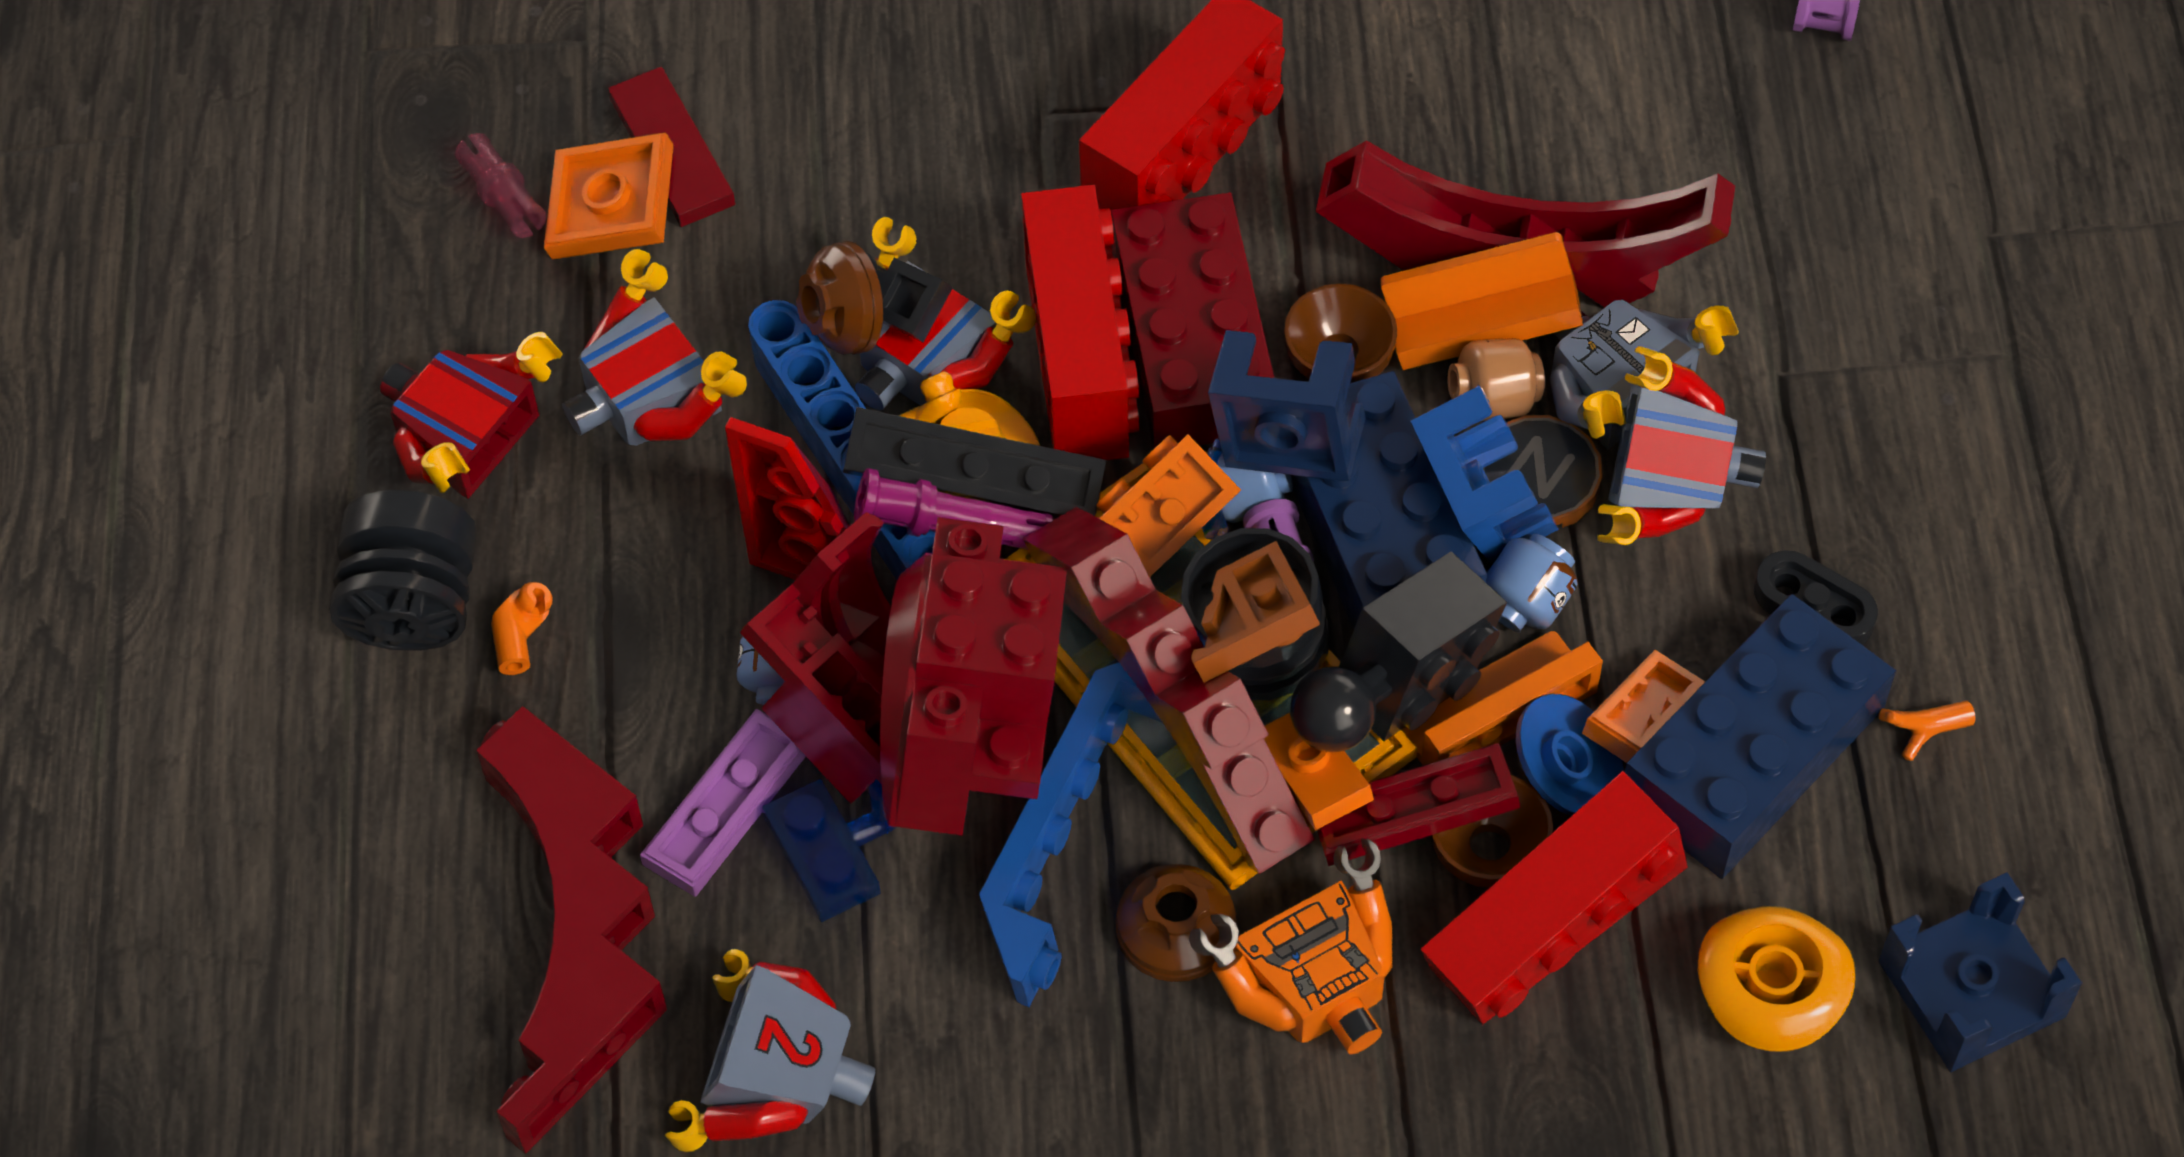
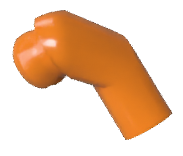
[491,582,553,675]

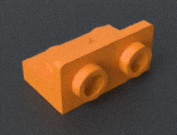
[1096,434,1241,577]

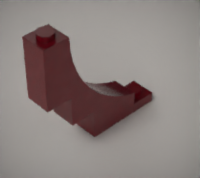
[476,706,667,1154]

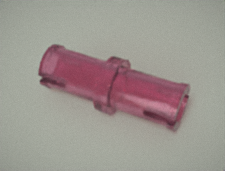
[455,133,547,238]

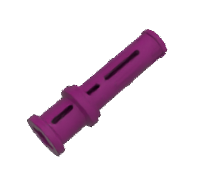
[854,468,1053,550]

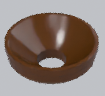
[796,241,883,355]
[1284,284,1397,383]
[1432,775,1553,888]
[1115,864,1237,982]

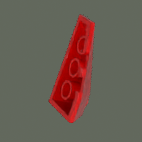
[725,417,849,580]

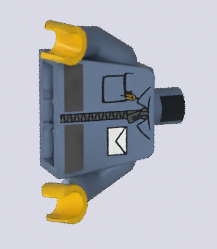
[1549,300,1739,450]

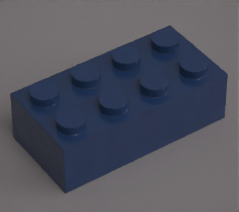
[1291,371,1487,629]
[1625,594,1896,879]

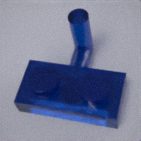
[762,779,896,922]

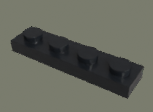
[843,407,1106,518]

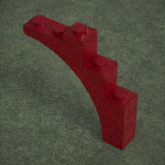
[1316,140,1735,308]
[1023,506,1315,874]

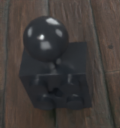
[1290,551,1507,752]

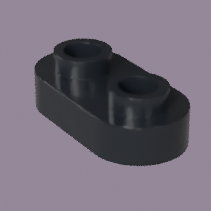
[1754,550,1878,645]

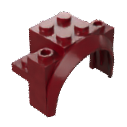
[739,512,891,804]
[880,517,1067,836]

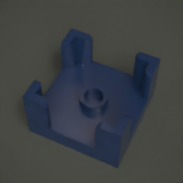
[1208,330,1366,481]
[1878,872,2082,1073]

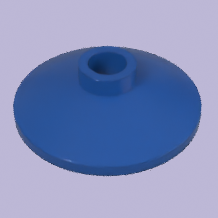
[1516,694,1624,816]

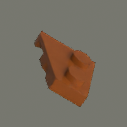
[1191,541,1320,683]

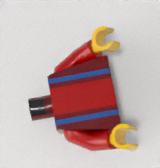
[380,332,563,499]

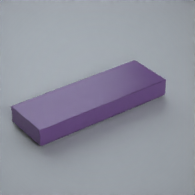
[640,709,806,897]

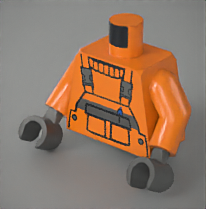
[1189,838,1392,1054]

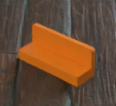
[1380,232,1583,370]
[1402,631,1603,766]

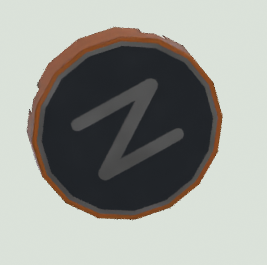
[1483,415,1603,528]

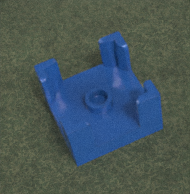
[1411,385,1559,564]

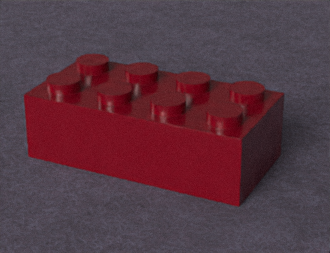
[1111,192,1274,450]

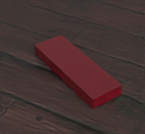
[608,66,736,227]
[1317,743,1520,867]

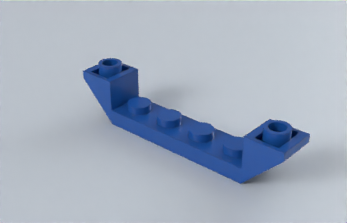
[979,662,1163,1007]

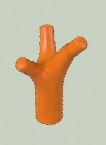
[1878,701,1975,761]

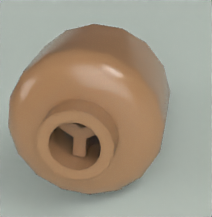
[1447,338,1545,421]

